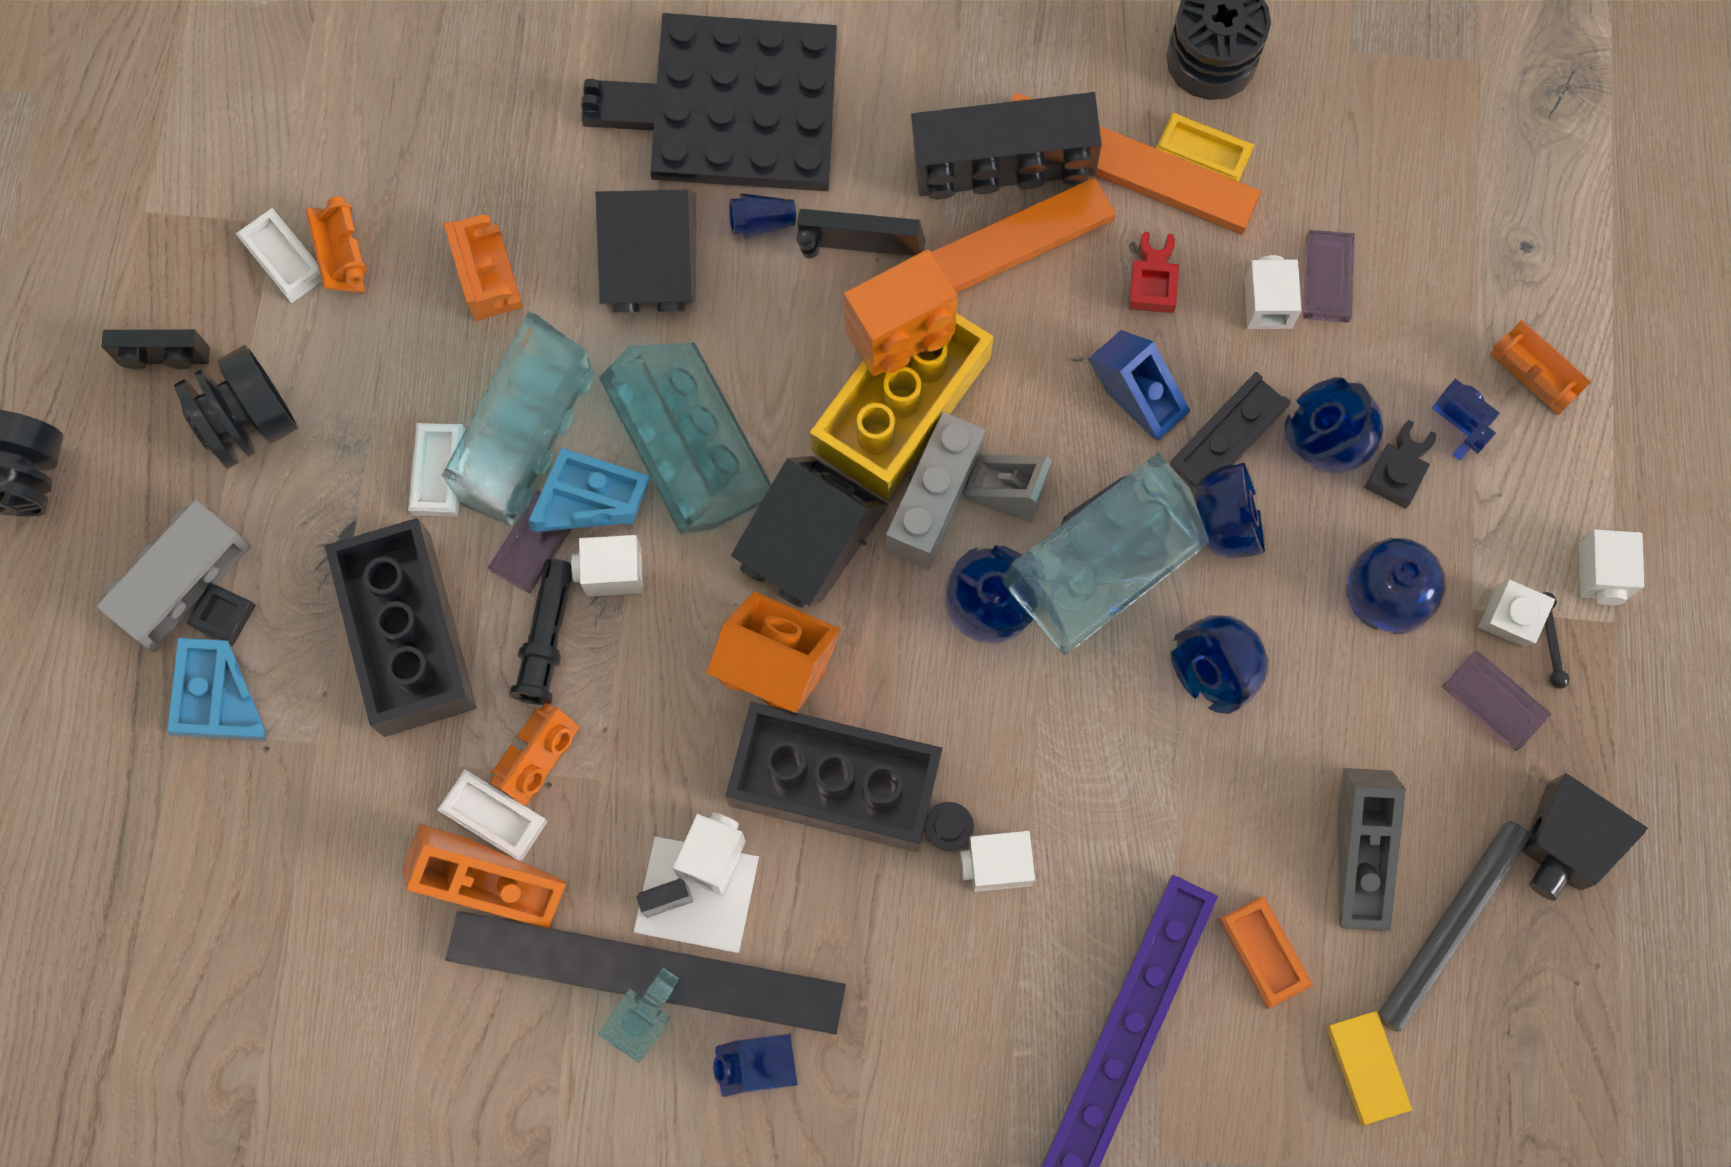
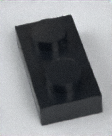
[101,329,210,369]

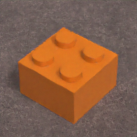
[844,249,958,377]
[706,591,841,713]

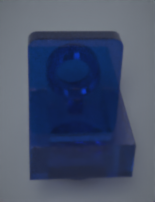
[1432,378,1500,460]
[713,1034,798,1097]

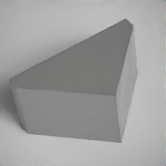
[964,455,1052,523]

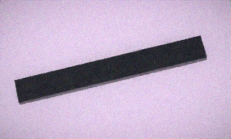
[445,911,846,1035]

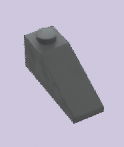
[1339,768,1406,930]

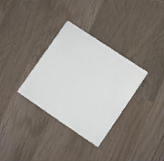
[633,836,759,953]

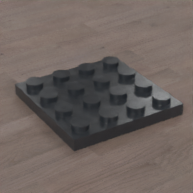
[650,13,837,191]

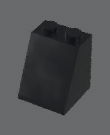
[595,189,696,313]
[730,456,889,607]

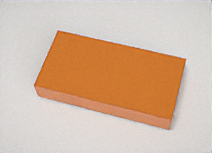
[1218,896,1313,1009]

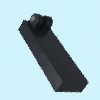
[581,79,657,131]
[796,208,926,259]
[1170,372,1291,496]

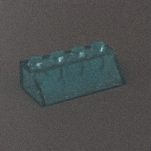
[442,311,594,526]
[599,342,771,534]
[1002,452,1209,656]

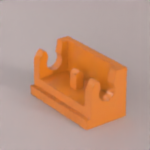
[443,215,523,321]

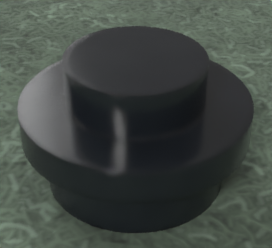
[925,802,974,852]

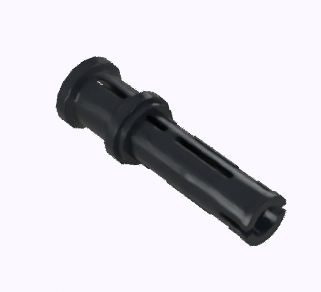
[509,559,572,705]

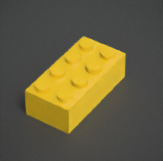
[810,313,994,501]

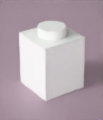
[1244,255,1302,329]
[1578,529,1644,605]
[571,535,643,597]
[1478,579,1555,647]
[673,812,746,896]
[960,831,1035,892]

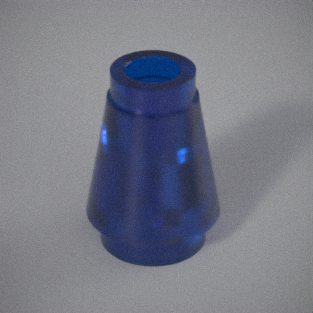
[729,193,796,239]

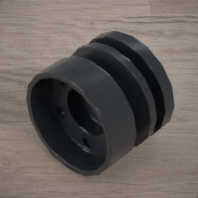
[1166,0,1271,100]
[174,345,299,469]
[0,410,63,517]

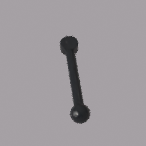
[1542,592,1570,689]

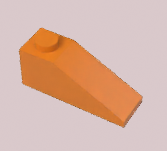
[402,824,566,928]

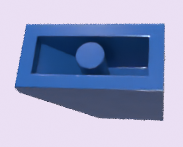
[1088,330,1191,440]

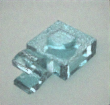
[598,967,680,1063]

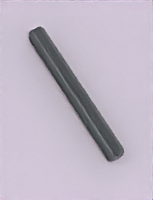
[1378,821,1530,1032]

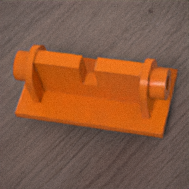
[305,196,367,294]
[1490,320,1592,415]
[489,703,580,807]

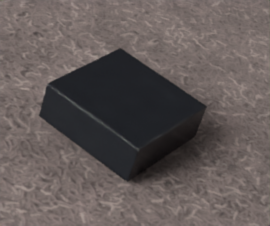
[186,582,256,647]
[636,878,693,918]

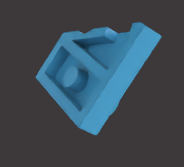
[529,447,650,532]
[167,638,267,741]

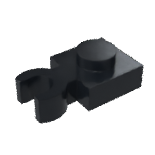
[1364,420,1436,509]

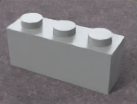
[886,412,986,569]
[96,499,251,652]

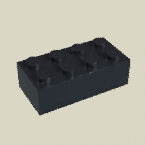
[911,92,1102,200]
[325,518,477,737]
[725,702,942,852]

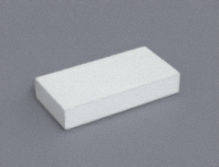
[235,208,322,303]
[408,423,466,517]
[437,769,548,861]

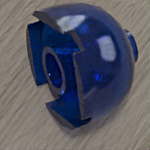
[1285,377,1384,474]
[1185,463,1265,559]
[1346,537,1446,634]
[945,545,1043,644]
[1171,615,1268,714]

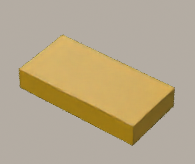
[1156,112,1255,182]
[1326,1011,1413,1125]

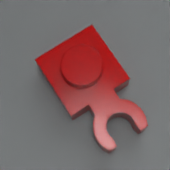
[1128,232,1179,313]

